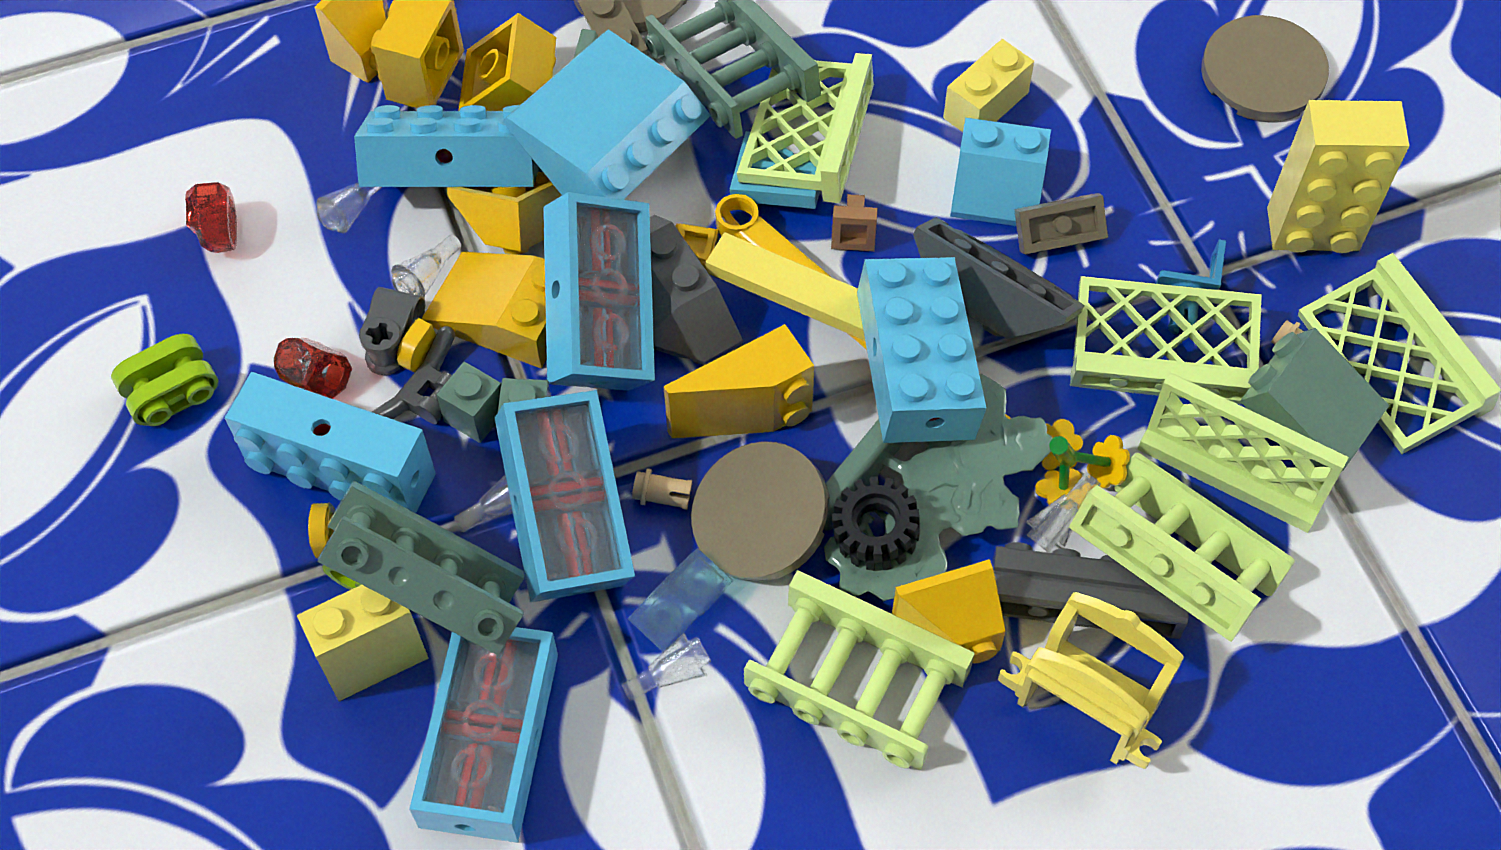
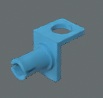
[1155,239,1226,335]

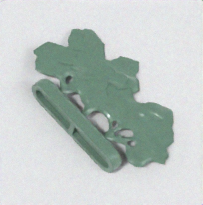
[823,374,1052,601]

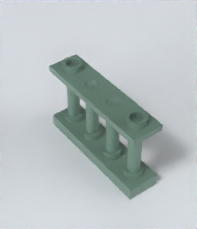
[645,0,821,139]
[317,480,524,655]

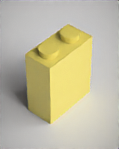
[297,585,429,701]

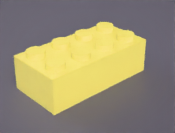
[1267,100,1409,253]

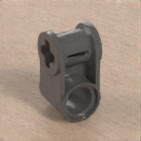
[359,287,425,375]

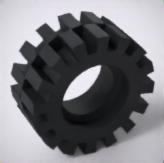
[832,476,920,571]

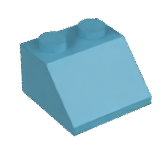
[950,117,1051,226]

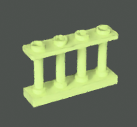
[1069,453,1295,642]
[744,570,975,770]

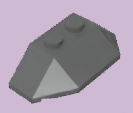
[650,215,744,366]
[913,217,1085,339]

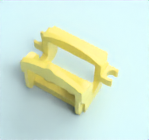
[998,592,1184,769]

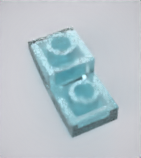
[628,548,734,652]

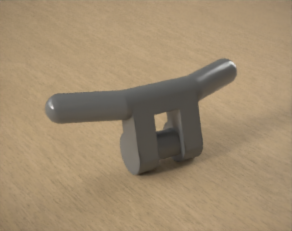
[371,326,455,424]

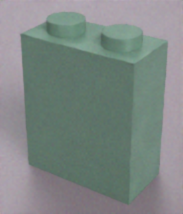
[1240,328,1390,471]

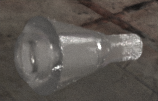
[317,183,382,233]
[391,235,461,298]
[1026,472,1101,553]
[454,475,513,533]
[621,633,711,701]

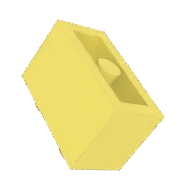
[943,39,1034,132]

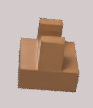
[831,194,877,251]

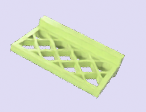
[737,53,874,203]
[1298,253,1501,454]
[1070,276,1262,404]
[1137,372,1349,533]

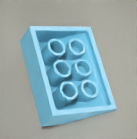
[502,29,711,200]

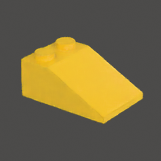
[422,252,547,368]
[664,324,814,438]

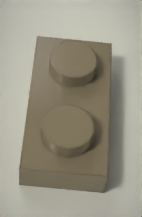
[577,0,649,56]
[1014,193,1108,254]

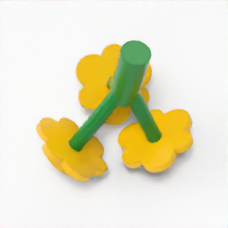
[1035,419,1130,508]

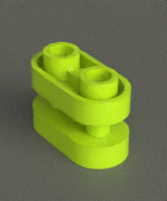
[111,334,219,426]

